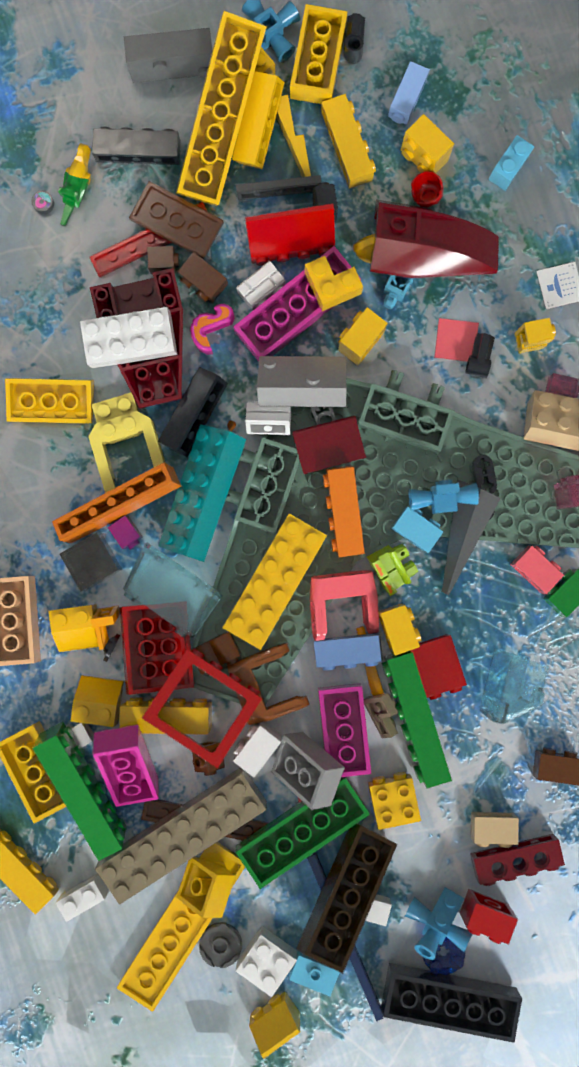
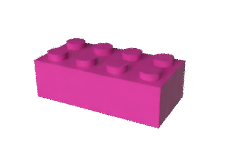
[318,683,371,777]
[93,725,159,807]

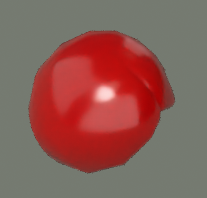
[411,171,444,207]

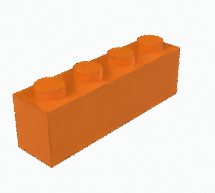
[323,466,365,557]

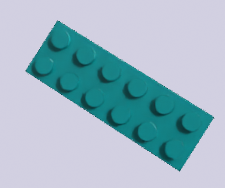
[158,424,247,562]

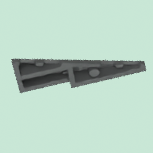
[441,480,501,595]

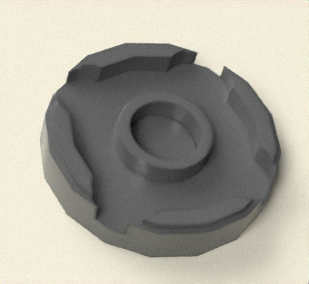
[199,922,242,968]

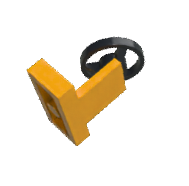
[91,605,120,662]

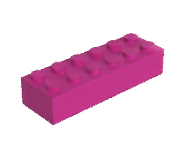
[233,246,361,362]

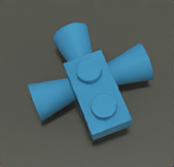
[242,0,300,62]
[409,480,479,514]
[405,887,473,960]

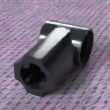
[344,13,365,63]
[465,333,495,378]

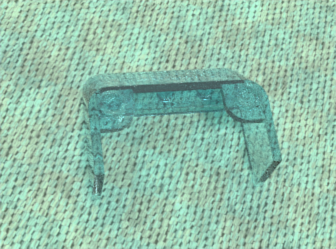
[480,649,549,724]

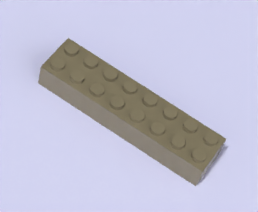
[95,767,267,905]

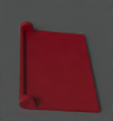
[292,415,366,474]

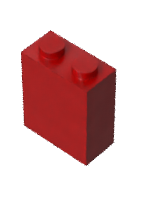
[410,634,467,700]

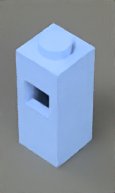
[388,61,430,125]

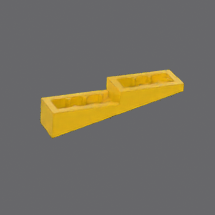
[276,95,311,177]

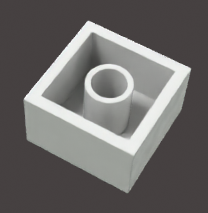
[233,722,282,777]
[236,926,297,997]

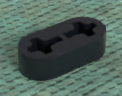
[472,455,497,494]

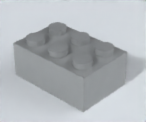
[271,732,344,810]

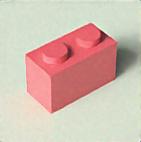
[510,546,564,594]

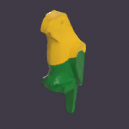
[58,143,91,226]

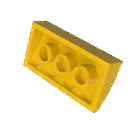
[5,378,94,423]

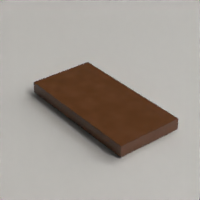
[129,181,224,259]

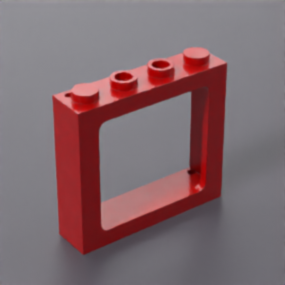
[142,648,262,768]

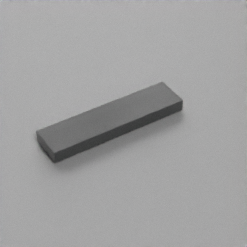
[236,175,321,200]

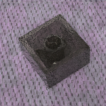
[59,532,122,592]

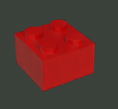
[459,889,518,945]

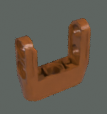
[227,643,310,725]

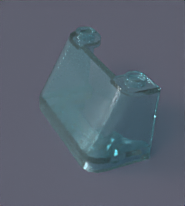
[122,542,223,638]

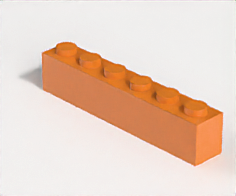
[52,462,181,544]

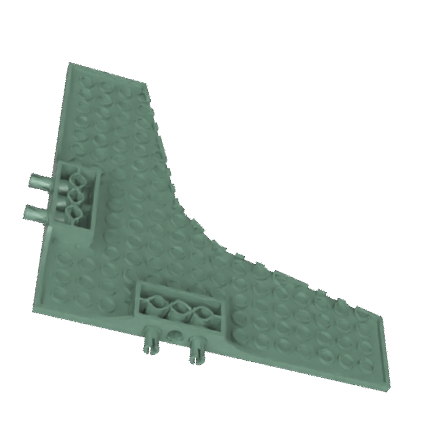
[192,370,579,705]

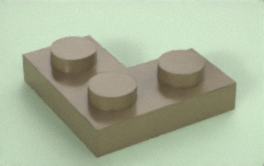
[364,693,398,738]

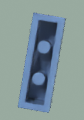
[314,633,383,670]

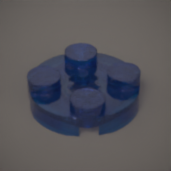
[422,937,466,975]

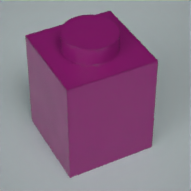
[108,515,143,550]

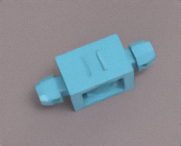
[383,275,414,309]

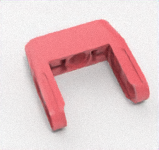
[310,570,379,641]

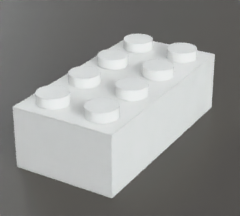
[80,307,177,368]

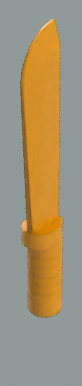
[356,626,384,695]

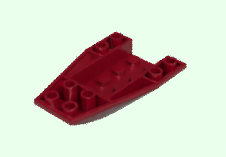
[370,199,499,278]
[89,268,183,408]

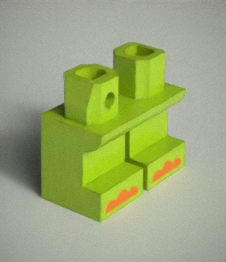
[366,544,419,596]

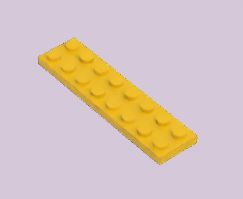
[117,842,245,1012]

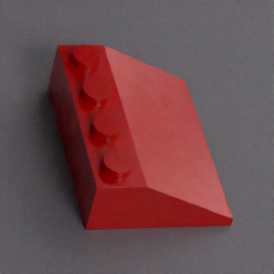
[245,204,335,266]
[119,601,194,695]

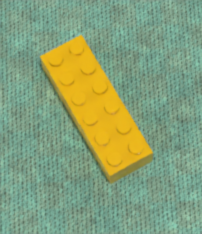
[223,513,327,650]

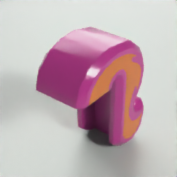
[190,304,235,355]

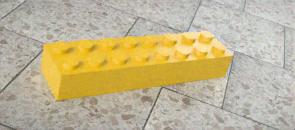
[176,11,267,206]

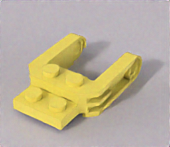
[89,393,166,493]

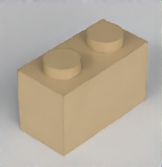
[471,812,519,848]

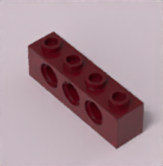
[470,834,565,886]

